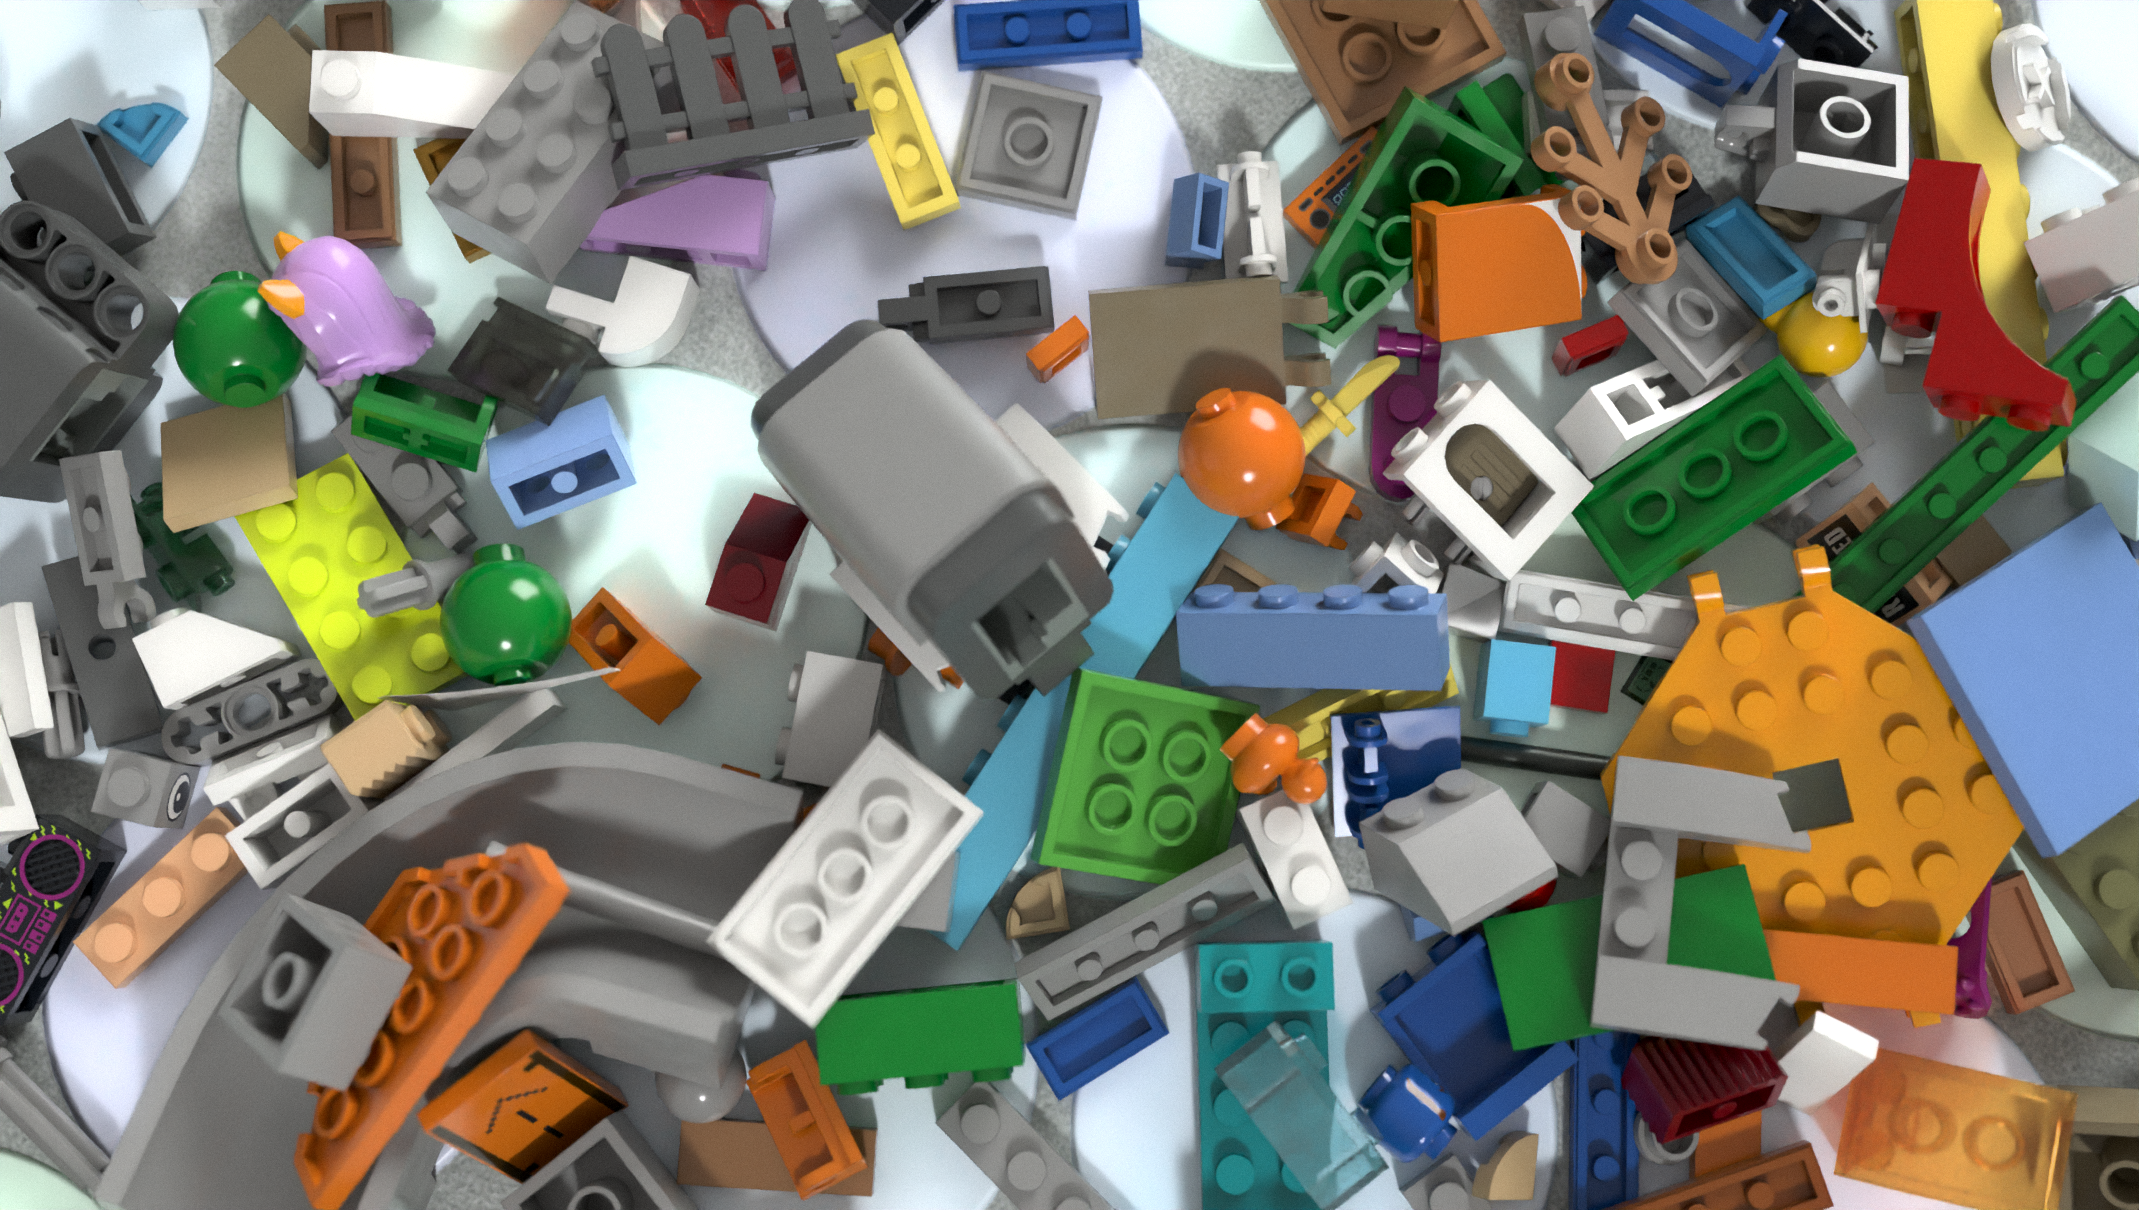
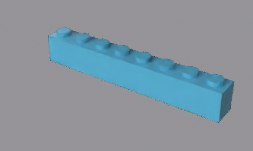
[926,473,1239,951]

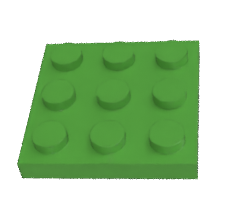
[1030,668,1260,885]

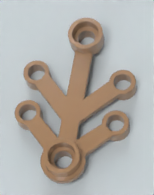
[1531,53,1692,285]

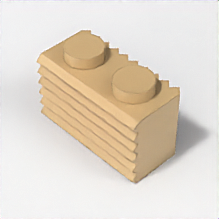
[320,700,453,799]

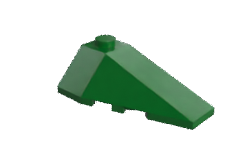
[1289,86,1524,349]

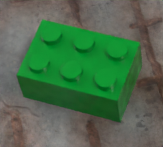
[815,978,1026,1096]

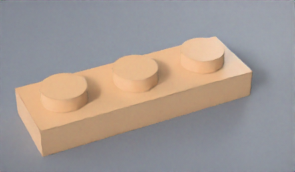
[73,807,249,989]

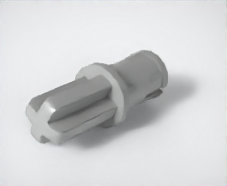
[356,551,473,618]
[38,629,85,759]

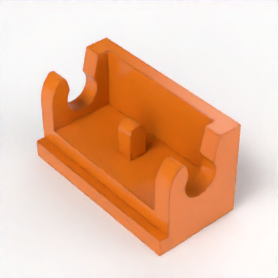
[746,1039,868,1201]

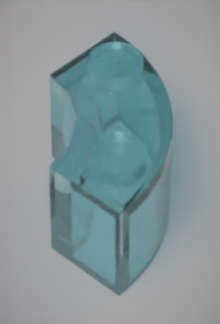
[1214,1019,1389,1210]

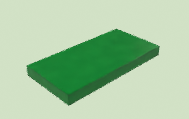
[1571,354,1858,601]
[1482,864,1777,1052]

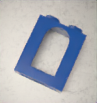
[1593,0,1788,108]

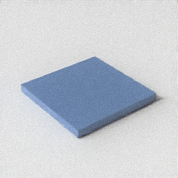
[1906,502,2139,858]

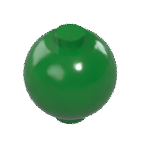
[173,271,307,408]
[440,543,572,687]

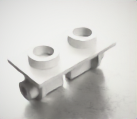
[1216,151,1289,284]
[1812,223,1889,333]

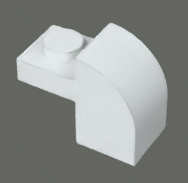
[545,256,700,367]

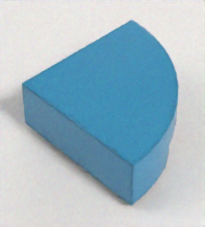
[96,102,189,168]

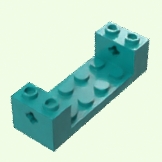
[1194,939,1335,1210]

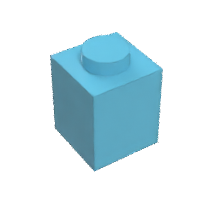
[1473,639,1556,737]

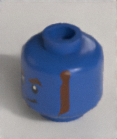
[1357,1064,1458,1163]

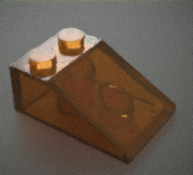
[1833,1047,2079,1210]

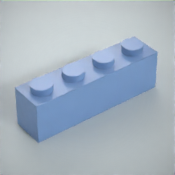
[1176,584,1450,691]

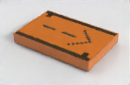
[416,1029,629,1185]

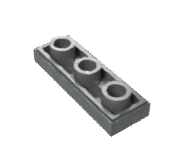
[41,556,163,751]

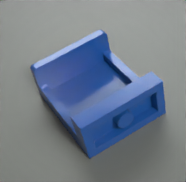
[1370,931,1579,1141]

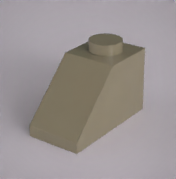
[214,14,329,170]

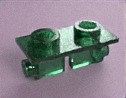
[130,482,235,613]

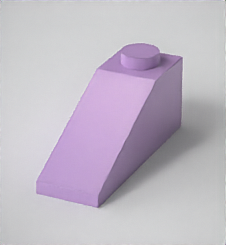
[580,169,775,271]

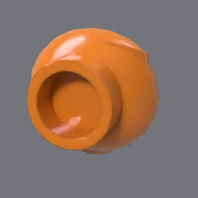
[1219,713,1328,805]

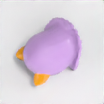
[257,231,436,387]

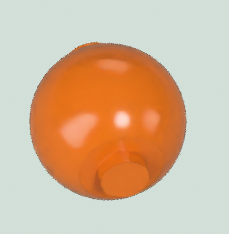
[1177,388,1306,530]

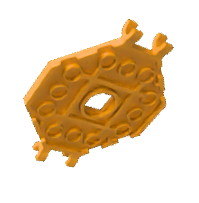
[1600,544,2024,1028]

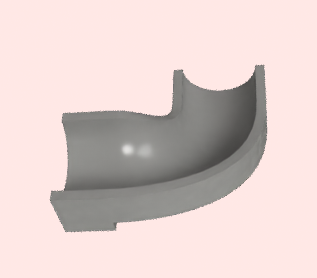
[93,742,803,1210]

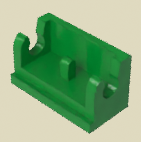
[351,373,498,473]

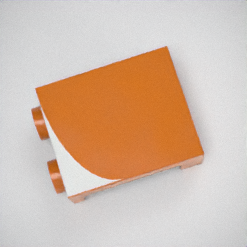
[1411,184,1587,343]

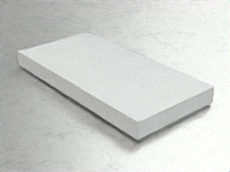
[705,729,984,1028]

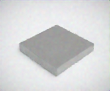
[955,71,1103,220]
[1607,238,1769,397]

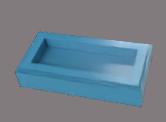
[1686,195,1817,320]

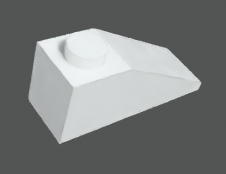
[309,50,516,139]
[1553,357,1752,479]

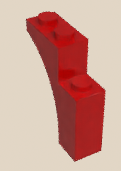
[1875,158,2077,431]

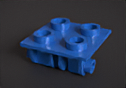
[1330,705,1461,849]

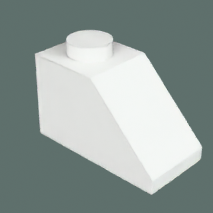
[132,607,302,710]

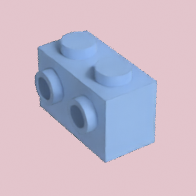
[485,394,637,530]

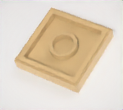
[160,393,298,533]

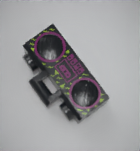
[0,814,127,1026]

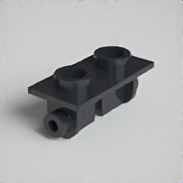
[1746,0,1879,68]

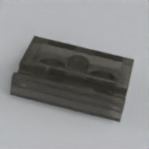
[447,297,599,426]

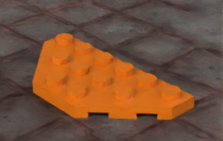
[293,843,570,1210]

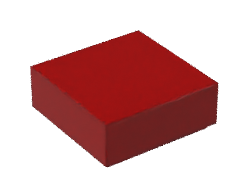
[1551,315,1629,377]
[1548,640,1615,715]

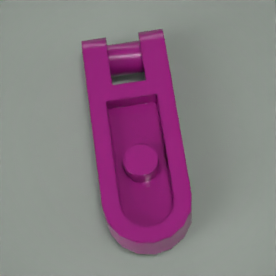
[1368,325,1442,503]

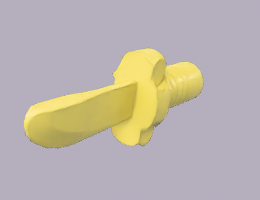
[1300,355,1400,457]

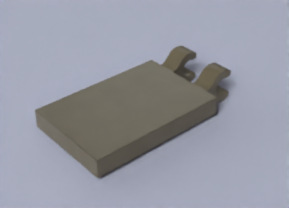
[1088,275,1331,419]

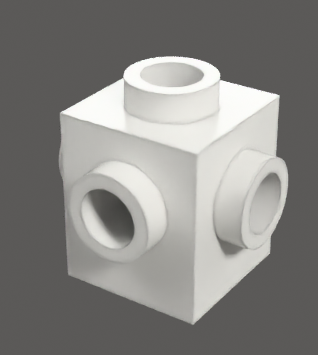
[1348,532,1444,593]

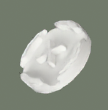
[1991,24,2071,152]

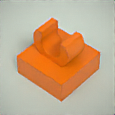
[1275,473,1363,550]

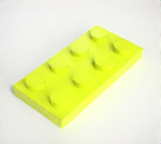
[234,453,469,721]

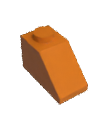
[569,587,703,725]

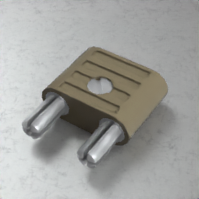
[1399,424,1539,565]

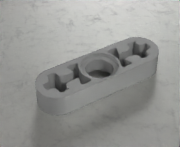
[161,658,344,766]

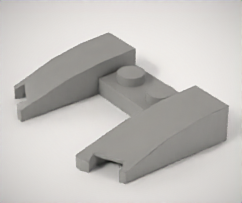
[1590,756,1811,1051]

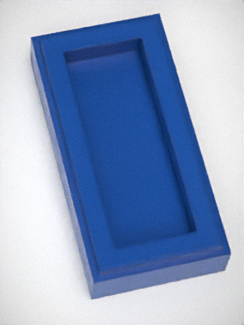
[1025,976,1169,1101]

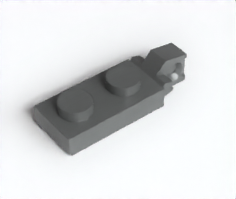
[877,266,1055,344]

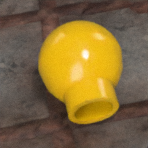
[1759,291,1868,378]

